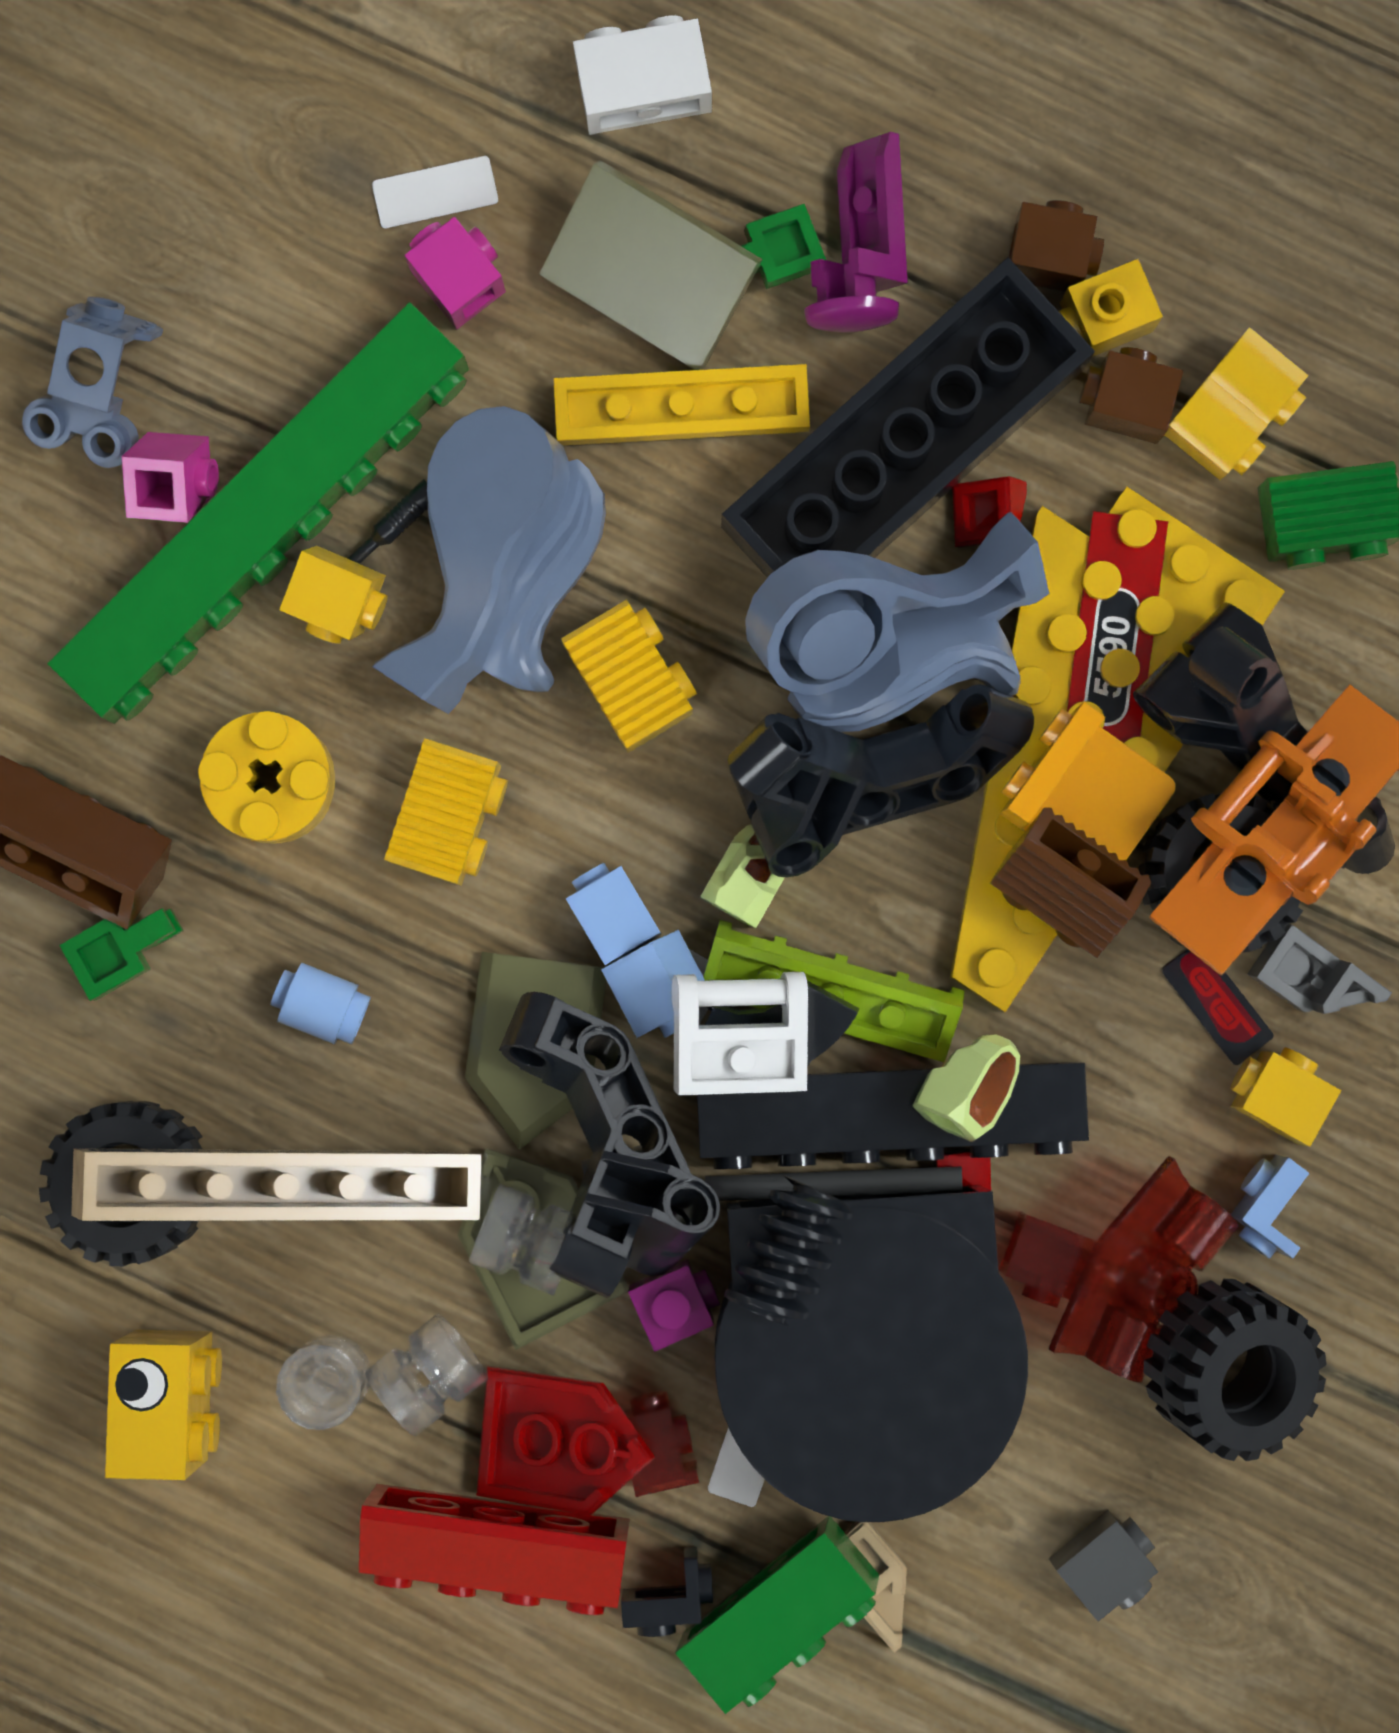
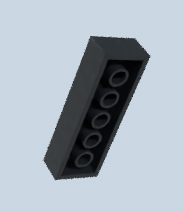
[721,257,1095,578]

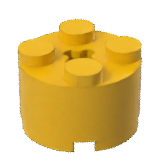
[198,711,335,844]

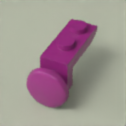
[804,132,908,332]

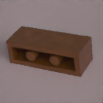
[0,755,172,930]

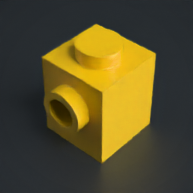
[1058,259,1163,357]
[279,546,388,644]
[1230,1047,1342,1147]

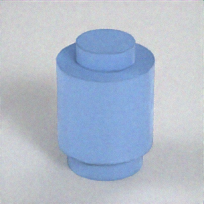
[270,963,371,1044]

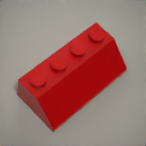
[359,1484,630,1615]

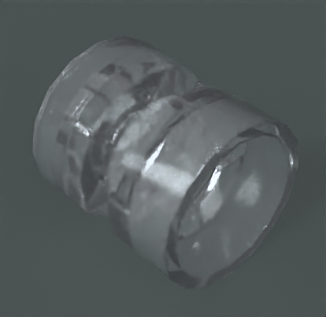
[469,1184,570,1296]
[365,1313,488,1437]
[276,1335,372,1430]

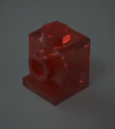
[623,1391,699,1497]

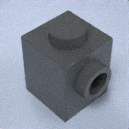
[1049,1510,1158,1622]

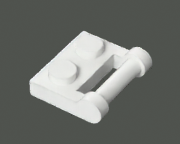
[671,972,808,1095]

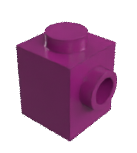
[628,1259,721,1352]

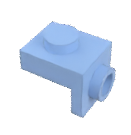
[1230,1155,1309,1259]

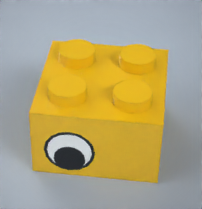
[105,1329,222,1480]

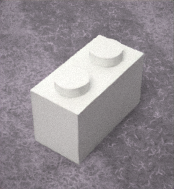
[573,16,712,135]

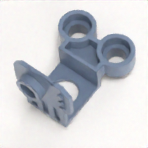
[22,297,163,468]

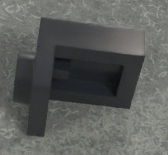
[621,1546,713,1637]

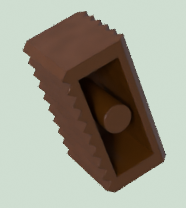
[990,808,1151,958]

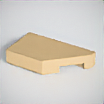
[844,1522,907,1653]

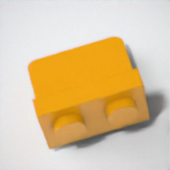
[1000,702,1175,860]

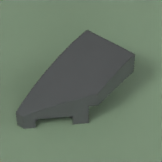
[1247,924,1392,1014]

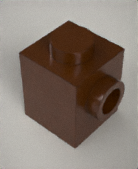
[1008,200,1104,292]
[1079,347,1184,444]

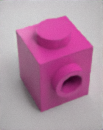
[404,216,506,330]
[121,432,219,523]

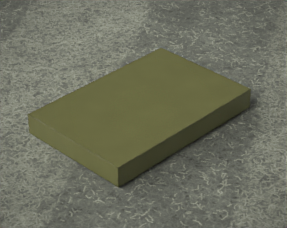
[539,161,763,370]

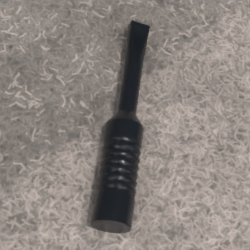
[347,479,428,564]

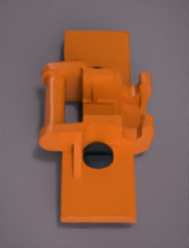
[1149,685,1399,976]

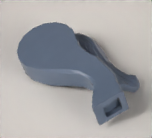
[372,406,606,714]
[745,511,1049,732]

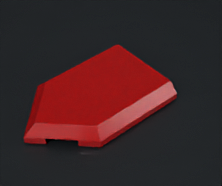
[476,1366,655,1515]

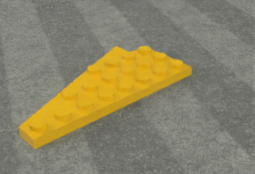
[950,486,1285,1013]

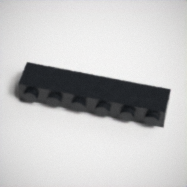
[697,1062,1089,1170]

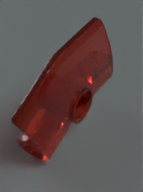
[1048,1156,1239,1383]

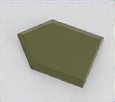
[465,952,606,1150]
[458,1148,629,1350]

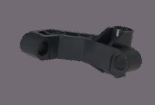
[1133,602,1395,874]
[727,684,1034,878]
[499,991,720,1298]

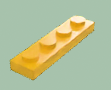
[553,364,810,446]

